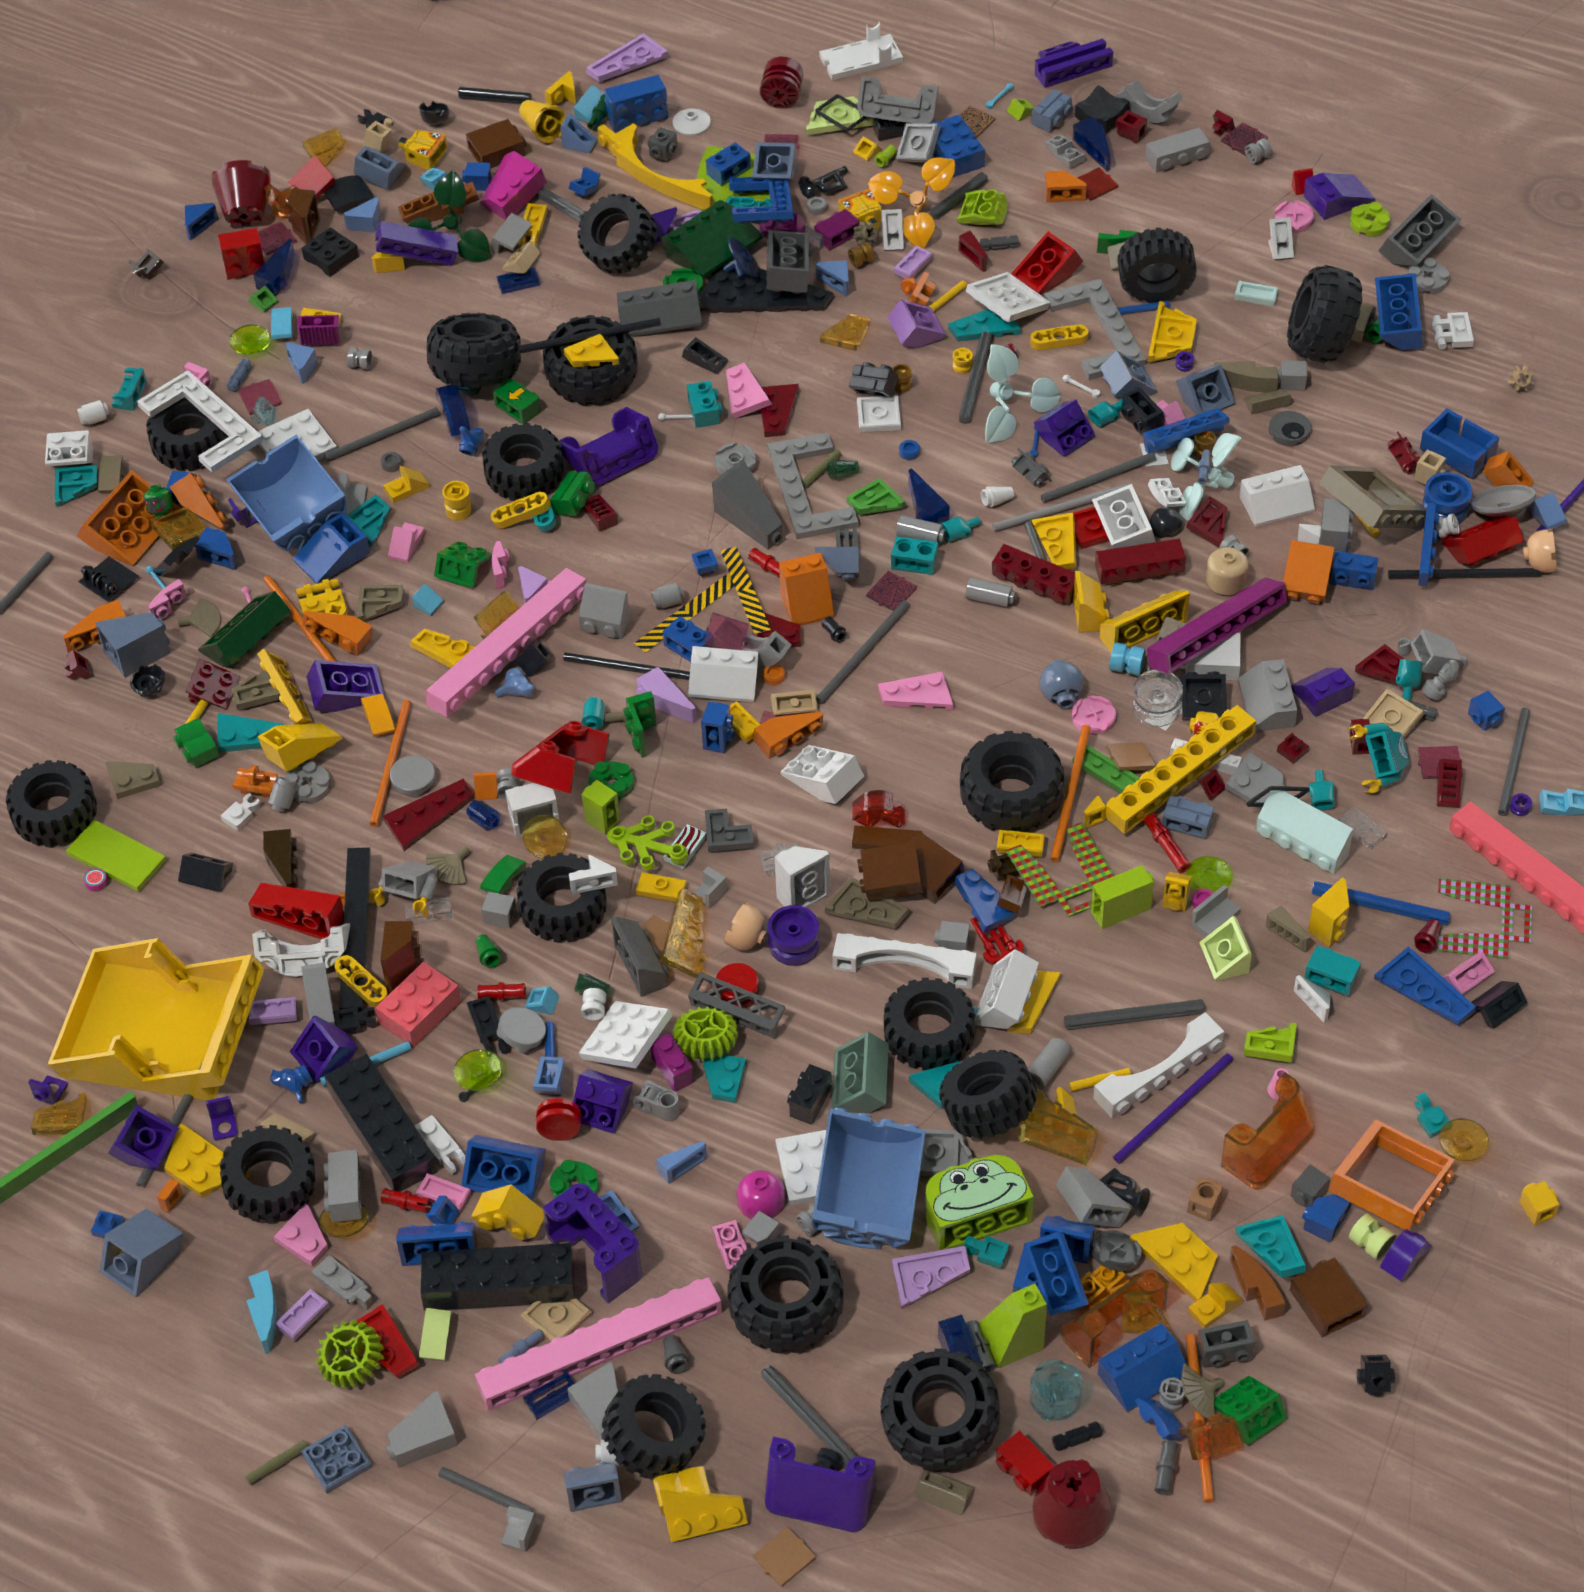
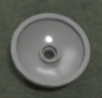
[1470,485,1536,518]

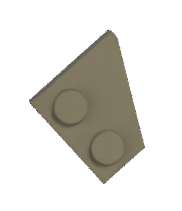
[357,585,404,621]
[232,670,280,710]
[105,761,161,799]

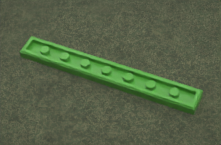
[0,1091,139,1204]

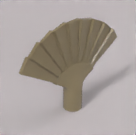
[177,598,220,637]
[426,846,470,885]
[1182,1364,1224,1422]

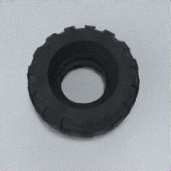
[1287,265,1363,363]
[426,313,521,388]
[543,315,638,405]
[960,731,1064,832]
[727,1235,844,1354]
[881,1348,1000,1472]

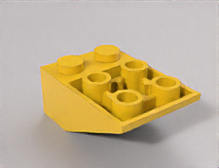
[258,723,343,772]

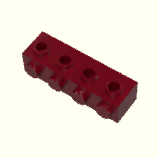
[1095,539,1186,585]
[992,544,1075,606]

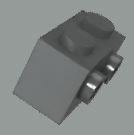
[1197,1320,1255,1367]

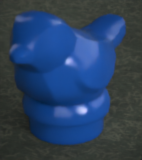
[459,426,484,456]
[270,1065,313,1104]

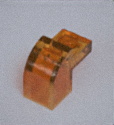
[265,184,299,219]

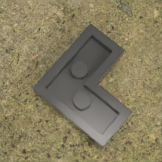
[705,809,754,852]

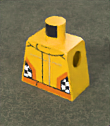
[398,130,448,171]
[838,189,882,230]

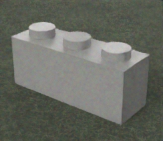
[1146,128,1210,172]
[324,1150,361,1222]

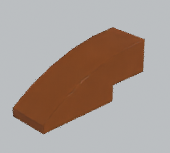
[1230,1245,1286,1321]

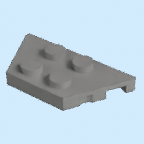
[919,1129,972,1176]

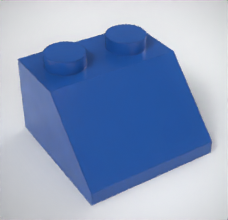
[1040,1215,1095,1264]

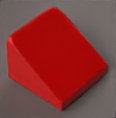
[1291,168,1313,195]

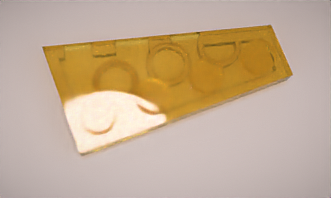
[660,888,705,979]

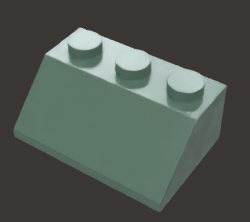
[831,1032,889,1113]

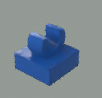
[691,549,719,576]
[425,1195,459,1225]
[91,1210,125,1238]

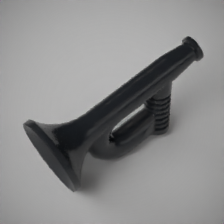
[799,166,848,199]
[1100,1168,1150,1217]

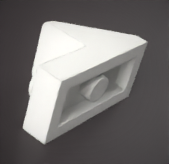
[881,209,904,250]
[1268,217,1294,259]
[569,855,618,895]

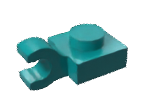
[1414,1092,1452,1138]
[964,1236,1009,1269]

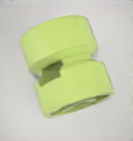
[1348,1213,1397,1260]

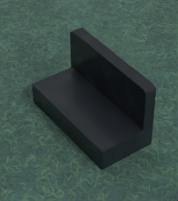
[178,852,233,892]
[1471,981,1528,1027]

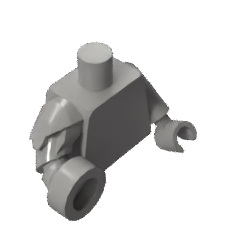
[1398,629,1466,700]

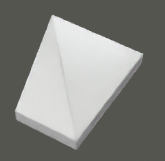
[1294,975,1331,1023]

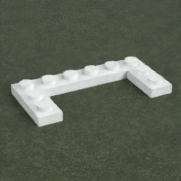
[137,370,263,473]

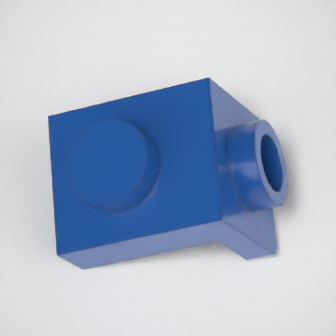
[569,167,601,197]

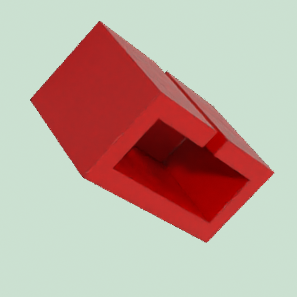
[996,1430,1055,1496]

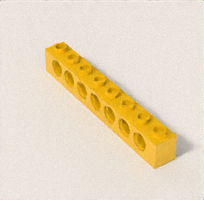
[1106,705,1256,834]

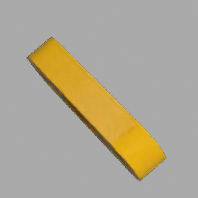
[1030,324,1089,350]
[490,492,551,529]
[335,955,388,1008]

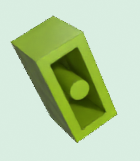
[582,780,620,835]

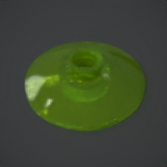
[229,324,270,355]
[1186,856,1233,893]
[454,1049,501,1091]

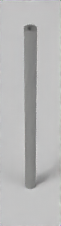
[992,483,1130,532]

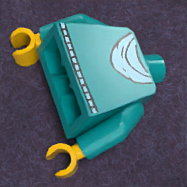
[1347,723,1409,794]

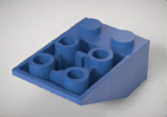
[293,513,370,584]

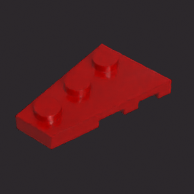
[348,1304,419,1379]

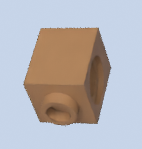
[1187,1177,1223,1221]

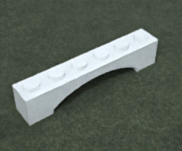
[832,933,977,989]
[1093,1012,1224,1118]

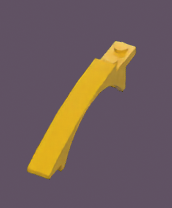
[598,123,713,210]

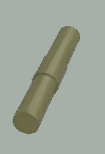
[801,449,842,487]
[245,1440,308,1485]

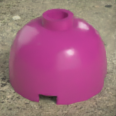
[736,1170,786,1220]

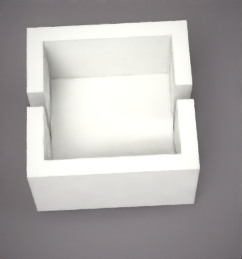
[505,783,560,838]

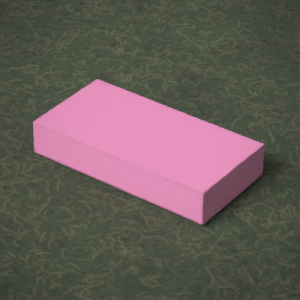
[416,1173,472,1213]

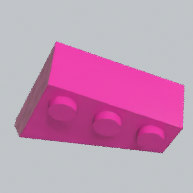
[480,151,547,221]

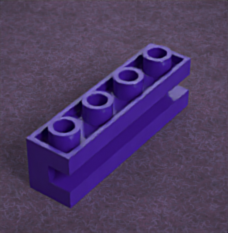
[1035,38,1113,88]
[375,221,458,266]

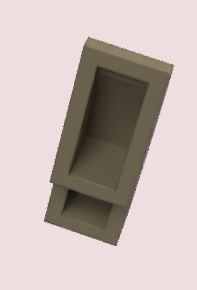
[1350,302,1375,343]
[1214,361,1278,393]

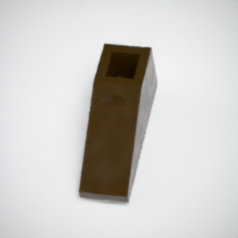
[263,829,298,888]

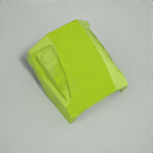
[956,189,1008,225]

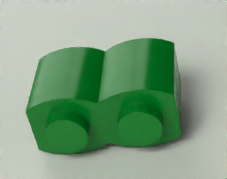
[173,718,219,768]

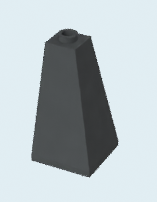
[712,460,783,549]

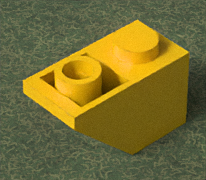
[1162,872,1192,912]

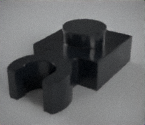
[357,109,393,129]
[334,1007,377,1034]

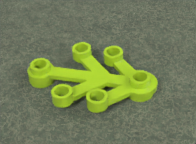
[607,815,689,871]

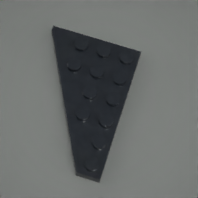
[699,259,833,313]

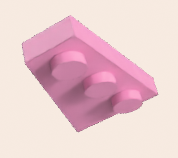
[878,672,953,710]

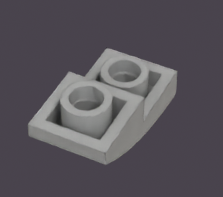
[1045,134,1085,168]

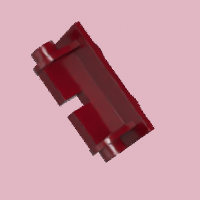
[1388,432,1420,474]

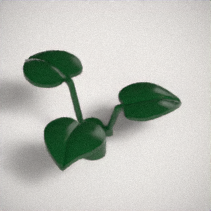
[408,170,492,262]

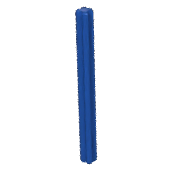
[1312,881,1450,925]

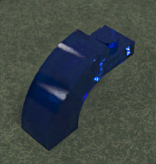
[435,384,471,437]

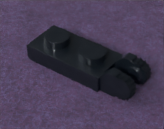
[467,996,507,1058]

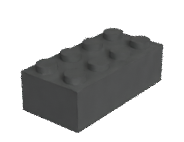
[767,230,809,293]

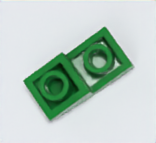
[1097,230,1138,253]
[480,855,526,894]

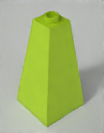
[979,1284,1047,1369]

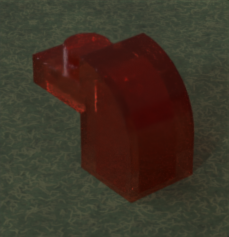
[852,790,905,828]

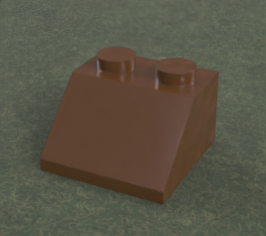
[286,188,320,245]

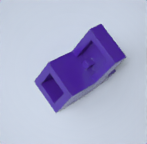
[1380,1229,1432,1281]

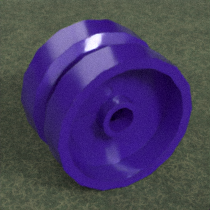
[768,905,820,966]

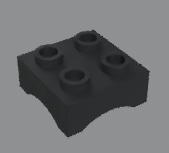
[1075,85,1129,133]
[302,227,359,277]

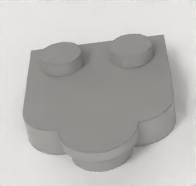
[1225,752,1287,808]

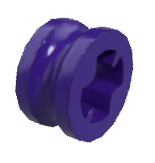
[1175,351,1194,372]
[1510,793,1532,816]

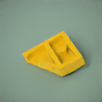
[564,334,619,367]

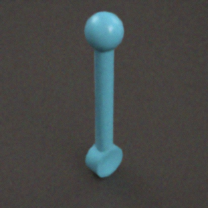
[986,83,1013,109]
[146,566,166,589]

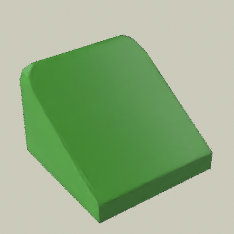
[248,286,279,312]

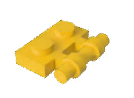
[295,579,346,614]

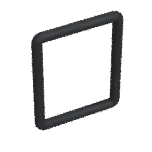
[815,94,868,131]
[1246,786,1310,807]

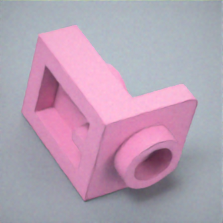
[184,362,212,388]

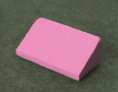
[1443,952,1495,995]

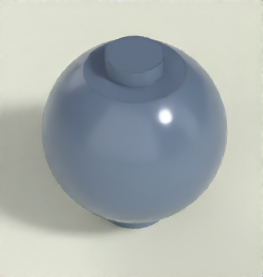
[1039,659,1084,709]

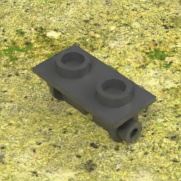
[1011,448,1052,487]

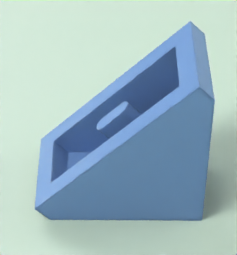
[561,113,597,153]
[343,197,381,232]
[816,260,849,297]
[285,342,318,383]
[1527,492,1567,529]
[533,1056,564,1095]

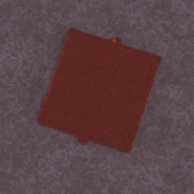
[1077,167,1118,201]

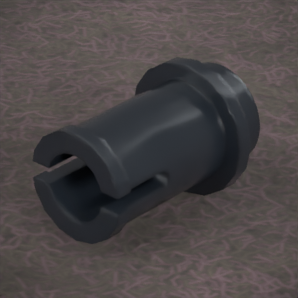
[821,616,847,642]

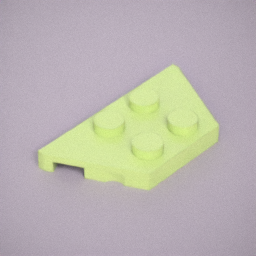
[806,96,873,135]

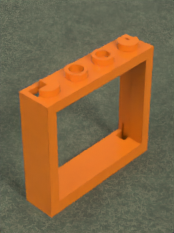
[1328,1119,1455,1231]

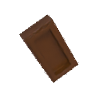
[997,874,1028,914]

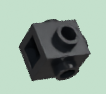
[1356,1354,1395,1396]

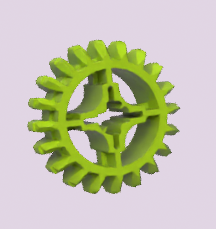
[673,1006,738,1061]
[315,1320,384,1389]

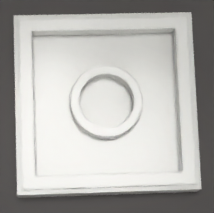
[857,395,901,432]

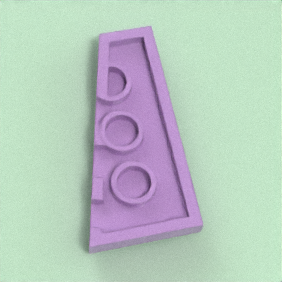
[586,33,668,82]

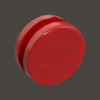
[716,963,759,1008]
[536,1098,581,1141]

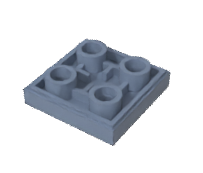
[301,1425,372,1494]

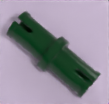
[587,94,607,132]

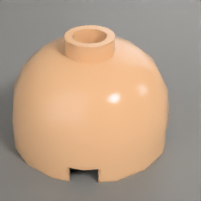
[1523,529,1557,573]
[724,903,767,950]

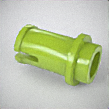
[874,145,898,167]

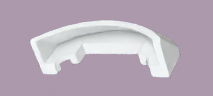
[252,923,350,977]

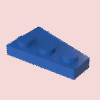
[954,869,1018,933]

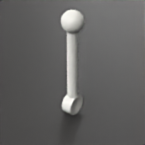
[1063,375,1100,398]
[658,413,693,421]

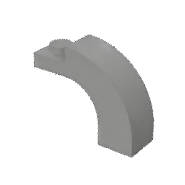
[1116,80,1183,123]
[713,616,792,667]

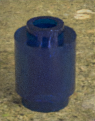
[466,800,500,831]

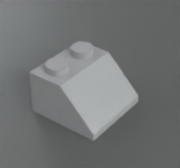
[579,583,630,639]

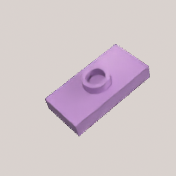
[894,245,933,279]
[249,997,297,1025]
[275,1289,329,1341]

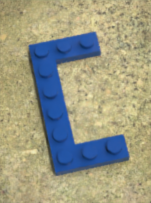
[729,177,793,224]

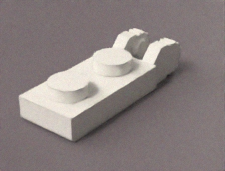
[415,1115,466,1174]

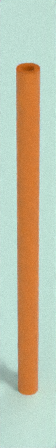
[263,575,336,661]
[370,700,411,827]
[1050,724,1091,862]
[1185,1333,1214,1503]

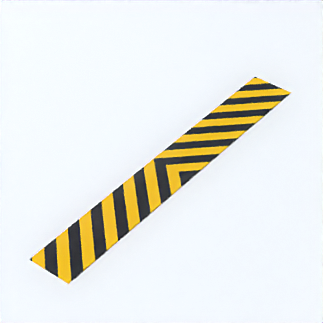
[720,546,771,634]
[634,573,734,653]

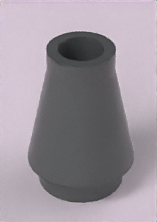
[663,1335,689,1374]

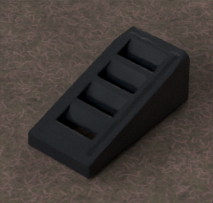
[873,118,912,141]
[682,337,728,373]

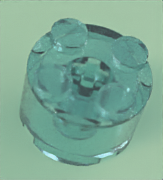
[1030,1359,1082,1421]

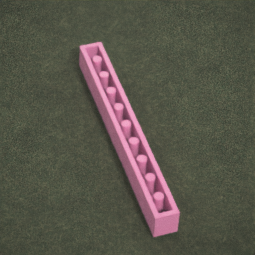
[426,568,586,717]
[475,1277,722,1411]

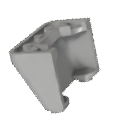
[857,76,939,124]

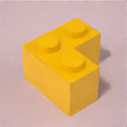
[471,1185,544,1241]

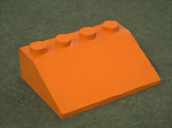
[77,470,182,566]

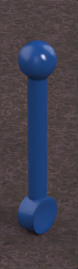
[1030,425,1039,458]

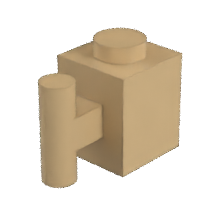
[363,118,392,153]

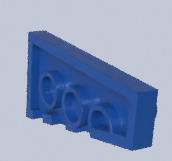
[1418,503,1439,586]
[1374,946,1476,1026]

